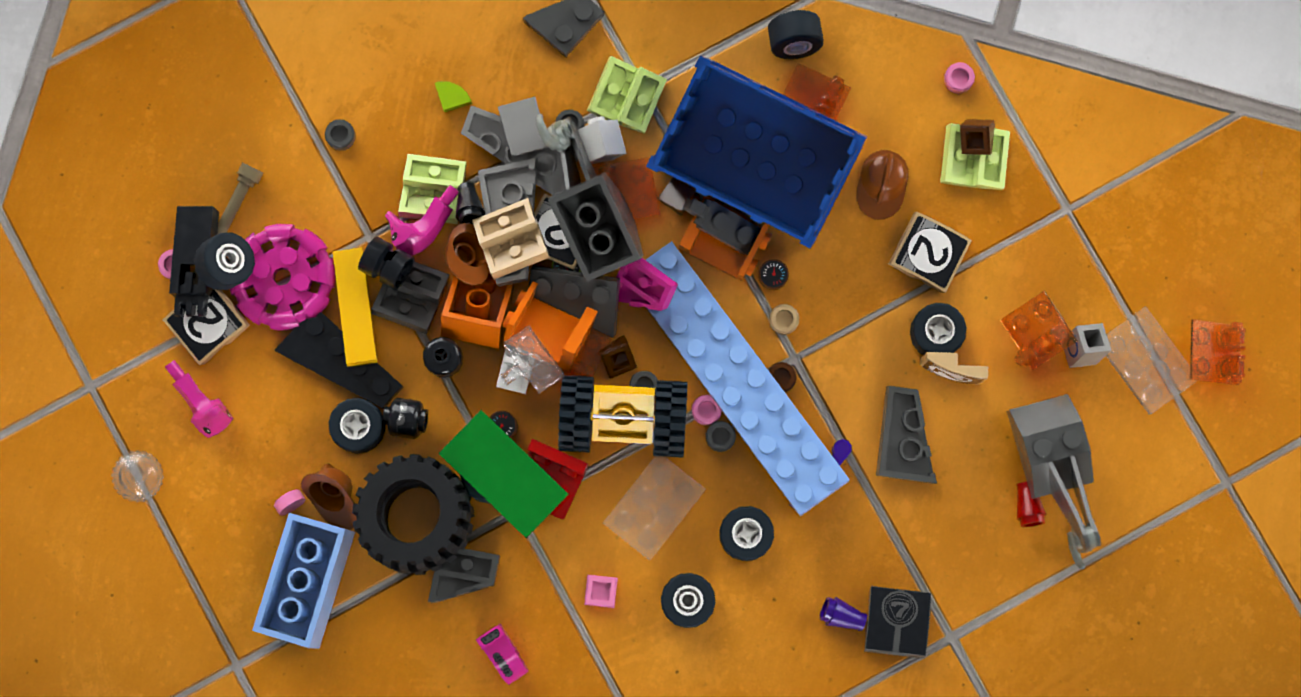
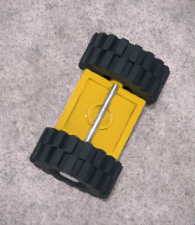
[558,375,688,458]

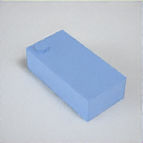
[252,513,355,649]

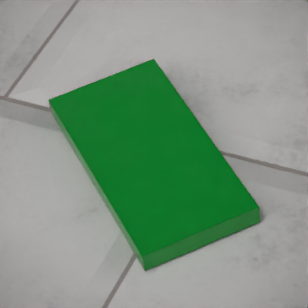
[438,410,569,539]

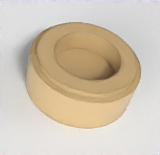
[769,304,799,335]

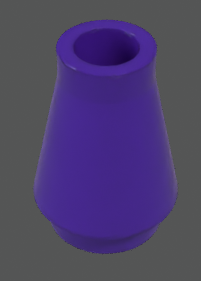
[820,597,867,631]

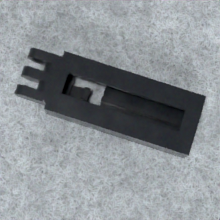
[169,206,219,317]

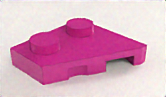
[616,258,678,311]

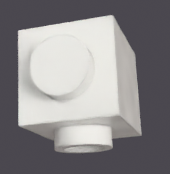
[578,116,627,164]

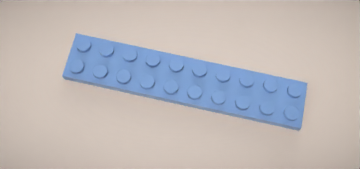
[646,241,850,517]

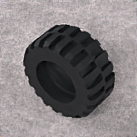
[352,454,474,575]

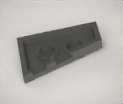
[529,265,620,338]
[876,386,937,484]

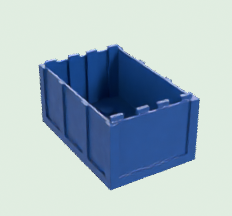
[646,56,868,249]

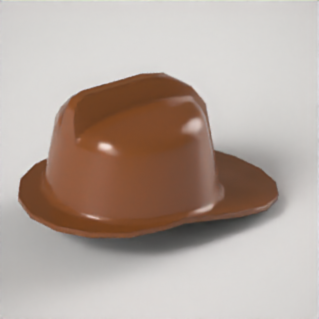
[857,150,908,220]
[444,223,489,286]
[301,463,357,530]

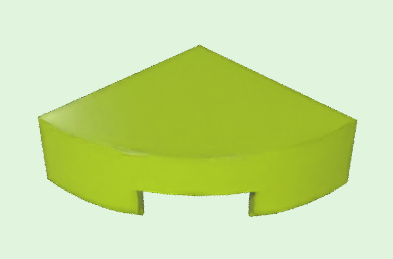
[435,81,472,113]

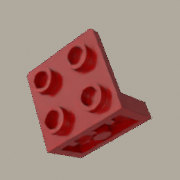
[527,438,589,520]

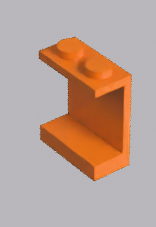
[679,195,772,281]
[502,281,598,371]

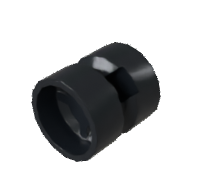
[358,236,415,291]

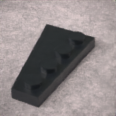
[274,312,403,409]

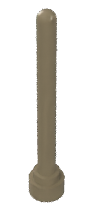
[193,163,264,284]

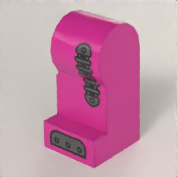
[475,624,529,685]

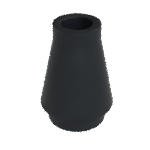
[455,182,485,224]

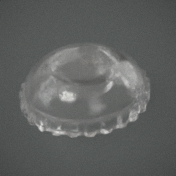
[111,450,164,502]

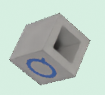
[1061,323,1112,368]

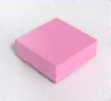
[584,575,618,608]

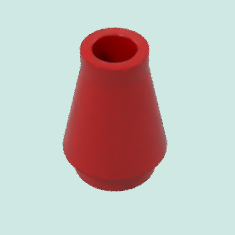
[1016,481,1047,527]

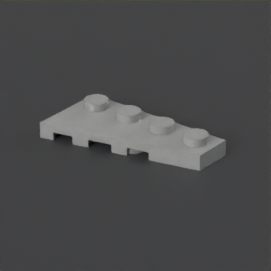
[461,106,578,195]
[478,158,538,287]

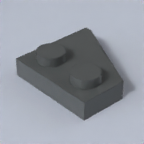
[523,0,605,57]
[428,548,500,603]

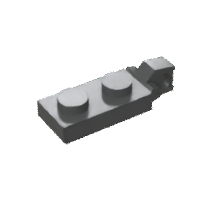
[682,198,761,255]

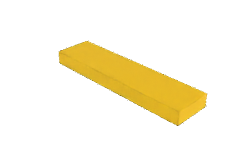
[333,247,378,367]

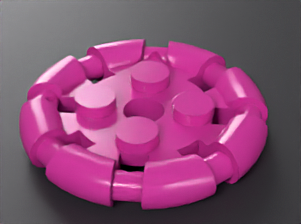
[230,224,336,330]

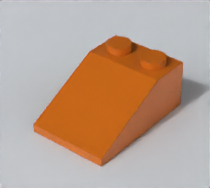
[441,271,516,349]

